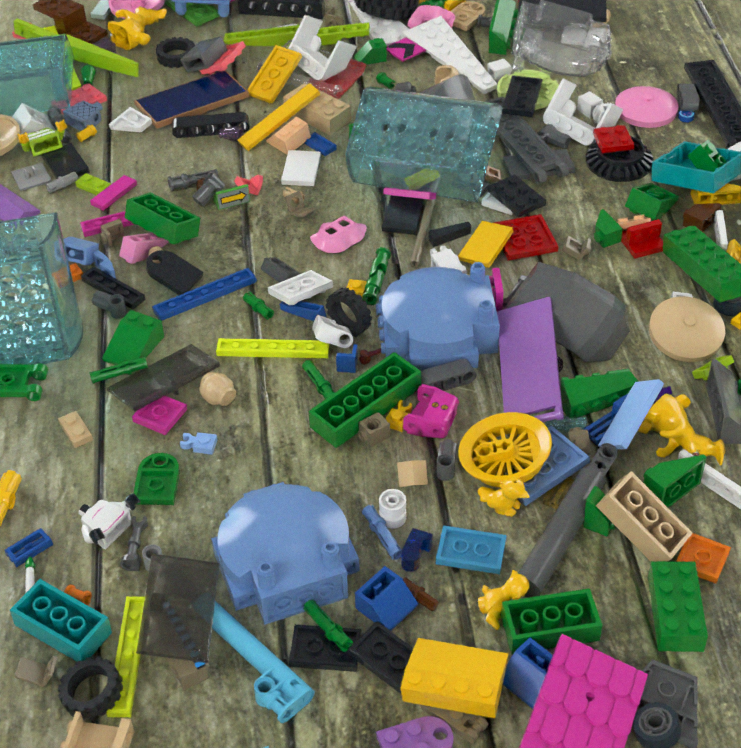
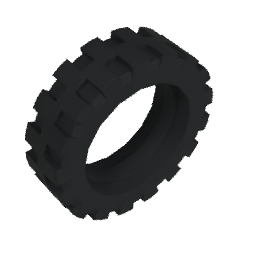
[156,37,195,68]
[326,287,372,337]
[58,657,123,720]

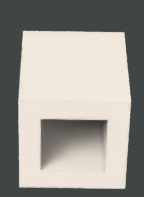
[488,59,512,83]
[577,91,603,118]

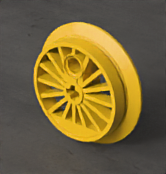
[458,412,552,487]

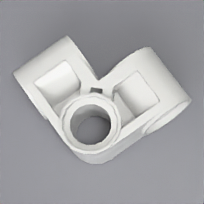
[312,315,353,348]

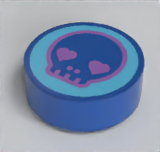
[678,110,695,123]

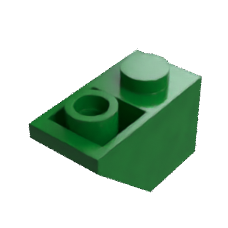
[687,140,726,172]

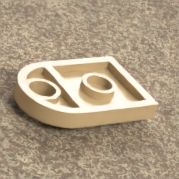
[450,1,485,31]

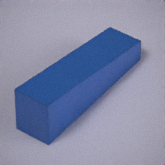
[279,301,326,321]

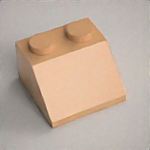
[266,117,311,155]

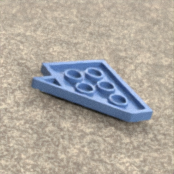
[515,425,590,506]

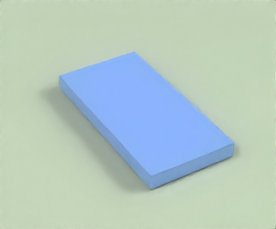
[598,379,664,449]

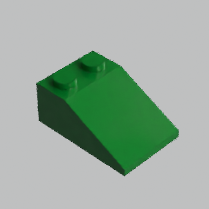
[625,183,680,221]
[102,310,165,365]
[643,454,707,508]

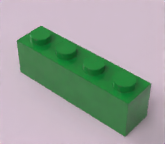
[560,368,639,420]

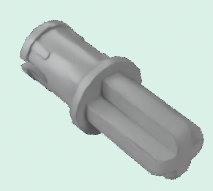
[45,172,78,194]

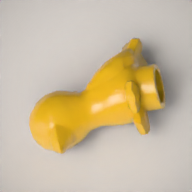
[478,477,529,517]
[478,570,529,630]

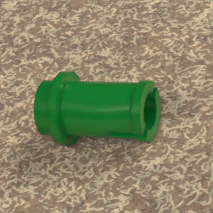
[376,72,395,89]

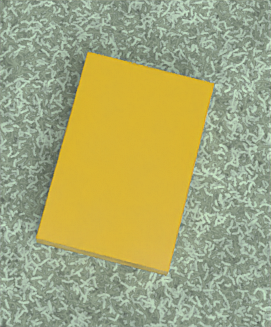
[458,221,513,268]

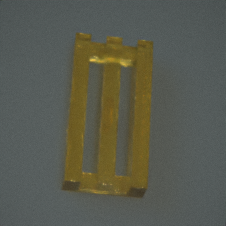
[543,476,574,509]

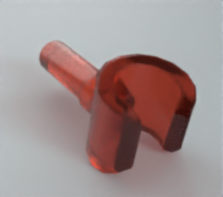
[359,348,381,365]

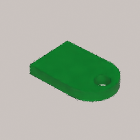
[133,453,180,505]

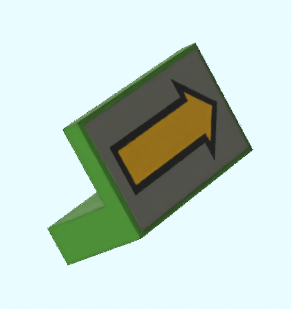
[213,184,250,210]

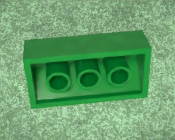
[489,0,518,55]

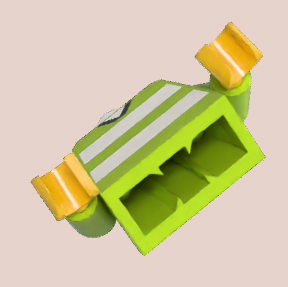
[17,119,68,157]

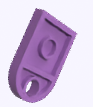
[376,716,453,748]

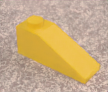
[690,183,741,205]

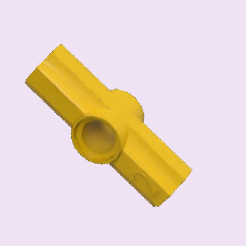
[0,470,22,526]

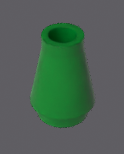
[81,65,96,85]

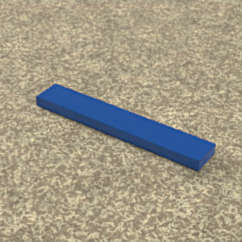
[152,268,257,321]

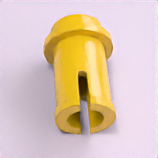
[76,125,97,142]

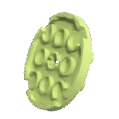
[497,70,559,110]

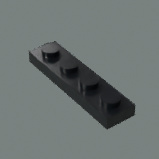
[81,266,146,310]

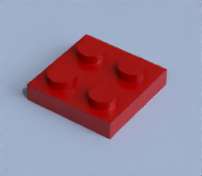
[593,125,634,153]

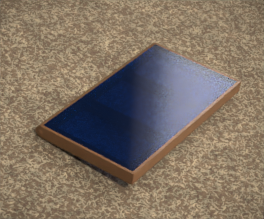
[134,70,249,129]

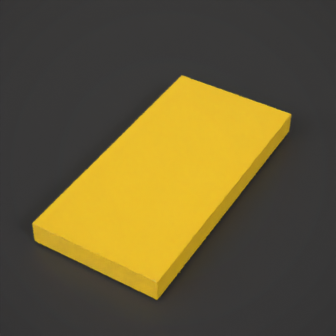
[247,45,302,104]

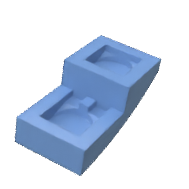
[92,250,116,278]

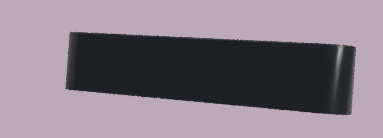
[172,112,250,138]

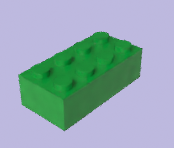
[125,192,201,244]
[648,561,708,652]
[501,588,603,655]

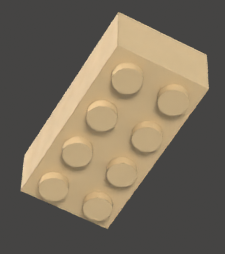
[283,83,351,136]
[596,471,692,561]

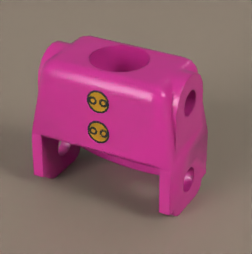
[403,384,459,438]

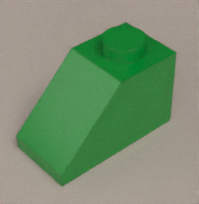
[354,38,387,65]
[594,209,623,248]
[584,486,616,536]

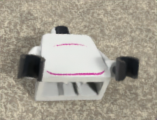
[79,493,140,550]

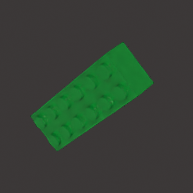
[663,226,741,302]
[308,352,421,448]

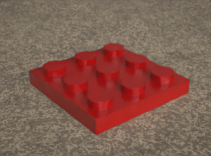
[493,214,559,261]

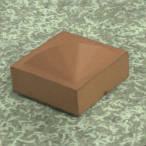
[483,165,501,183]

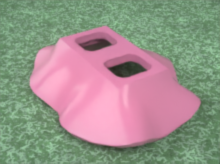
[407,5,455,29]
[310,215,367,253]

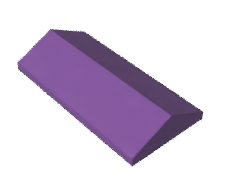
[0,184,40,229]

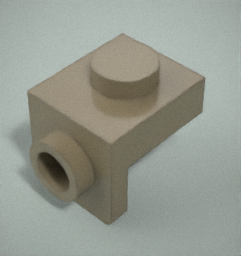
[100,219,125,248]
[562,235,592,260]
[565,427,591,455]

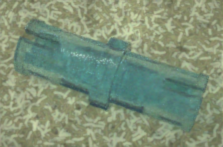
[545,416,587,432]

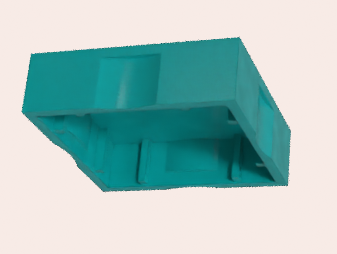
[652,141,741,193]

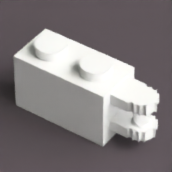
[430,245,467,274]

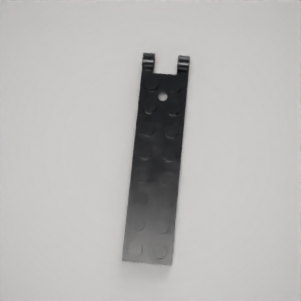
[684,60,741,149]

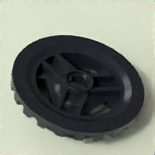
[585,136,653,182]

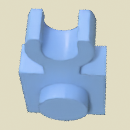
[180,432,217,455]

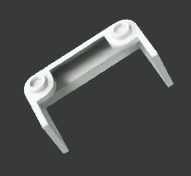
[288,15,356,81]
[543,78,623,146]

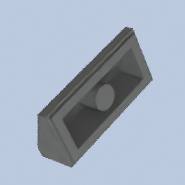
[261,257,300,282]

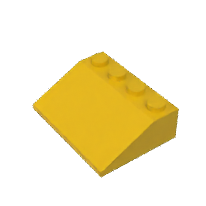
[401,638,509,719]

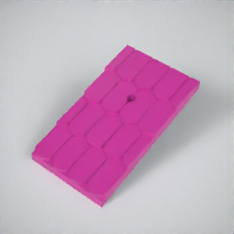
[519,634,648,748]

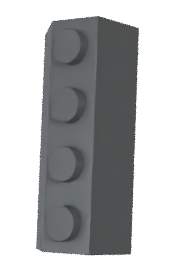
[706,359,741,444]

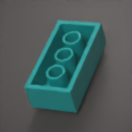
[10,579,112,662]

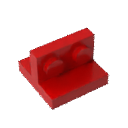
[621,219,663,259]

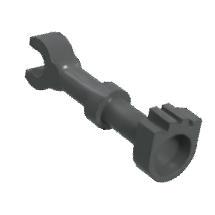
[120,516,148,571]

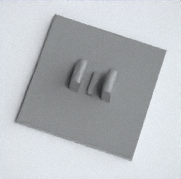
[11,162,52,191]

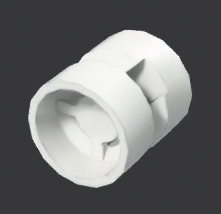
[379,489,406,529]

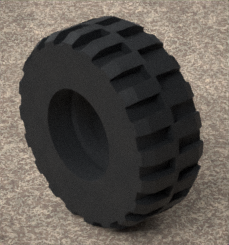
[354,0,419,20]

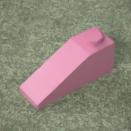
[119,233,169,264]

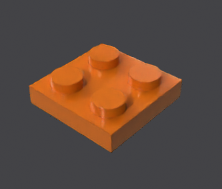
[676,533,731,584]

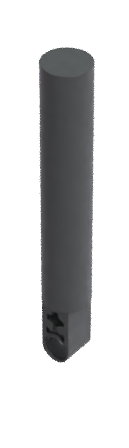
[518,443,618,598]

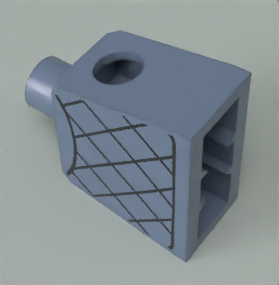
[63,101,103,131]

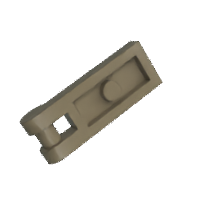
[421,705,488,743]

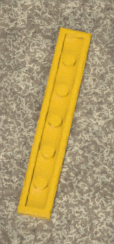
[238,83,320,151]

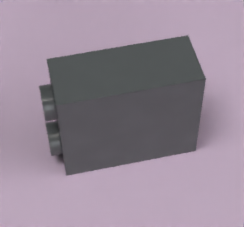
[180,36,228,73]

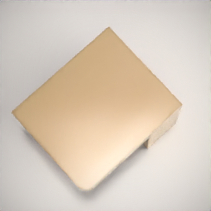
[397,460,428,487]

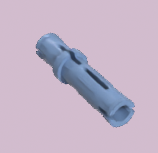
[362,505,404,560]

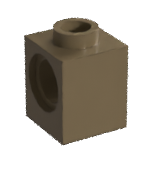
[358,412,390,447]

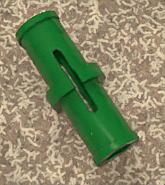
[243,291,274,320]

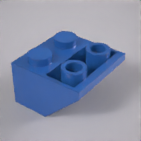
[355,566,418,631]
[503,638,553,709]

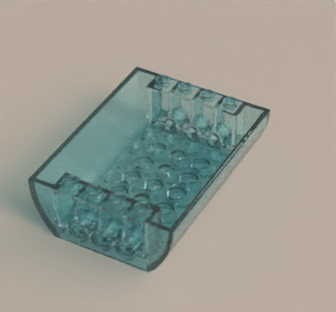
[0,34,74,116]
[346,87,503,203]
[0,212,83,365]

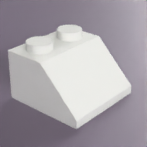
[12,103,56,134]

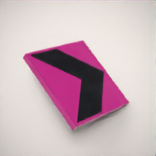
[387,37,426,62]

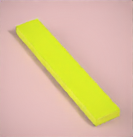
[216,338,330,358]
[106,596,149,717]

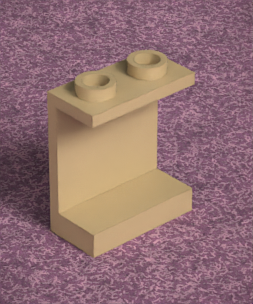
[60,711,134,748]

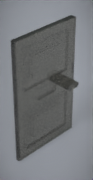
[107,344,220,411]
[136,553,219,663]

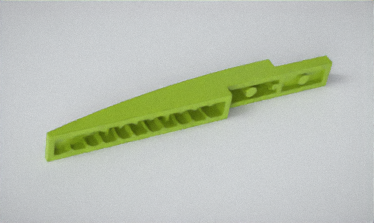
[13,18,139,77]
[223,22,370,46]

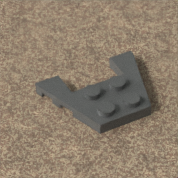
[640,659,698,748]

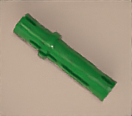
[89,357,148,384]
[302,360,335,399]
[303,599,353,652]

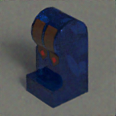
[401,528,433,572]

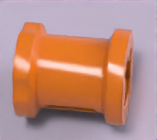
[64,584,92,605]

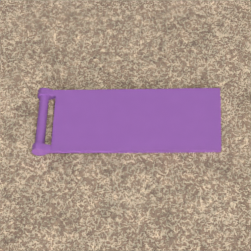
[497,297,564,422]

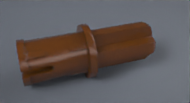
[403,577,439,611]

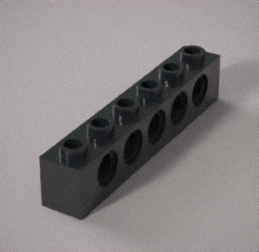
[238,0,325,19]

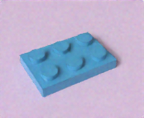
[436,525,506,574]

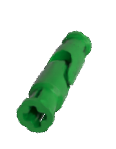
[362,247,391,305]

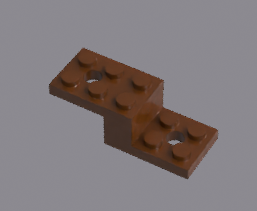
[33,0,108,44]

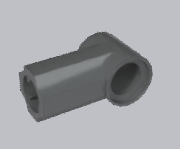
[537,124,571,149]
[192,172,225,207]
[92,290,127,319]
[436,439,457,481]

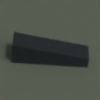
[428,221,471,247]

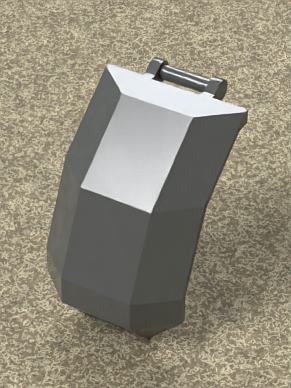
[503,262,630,362]

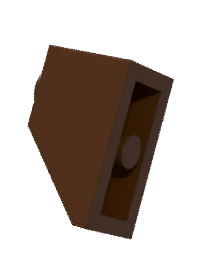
[683,203,722,232]

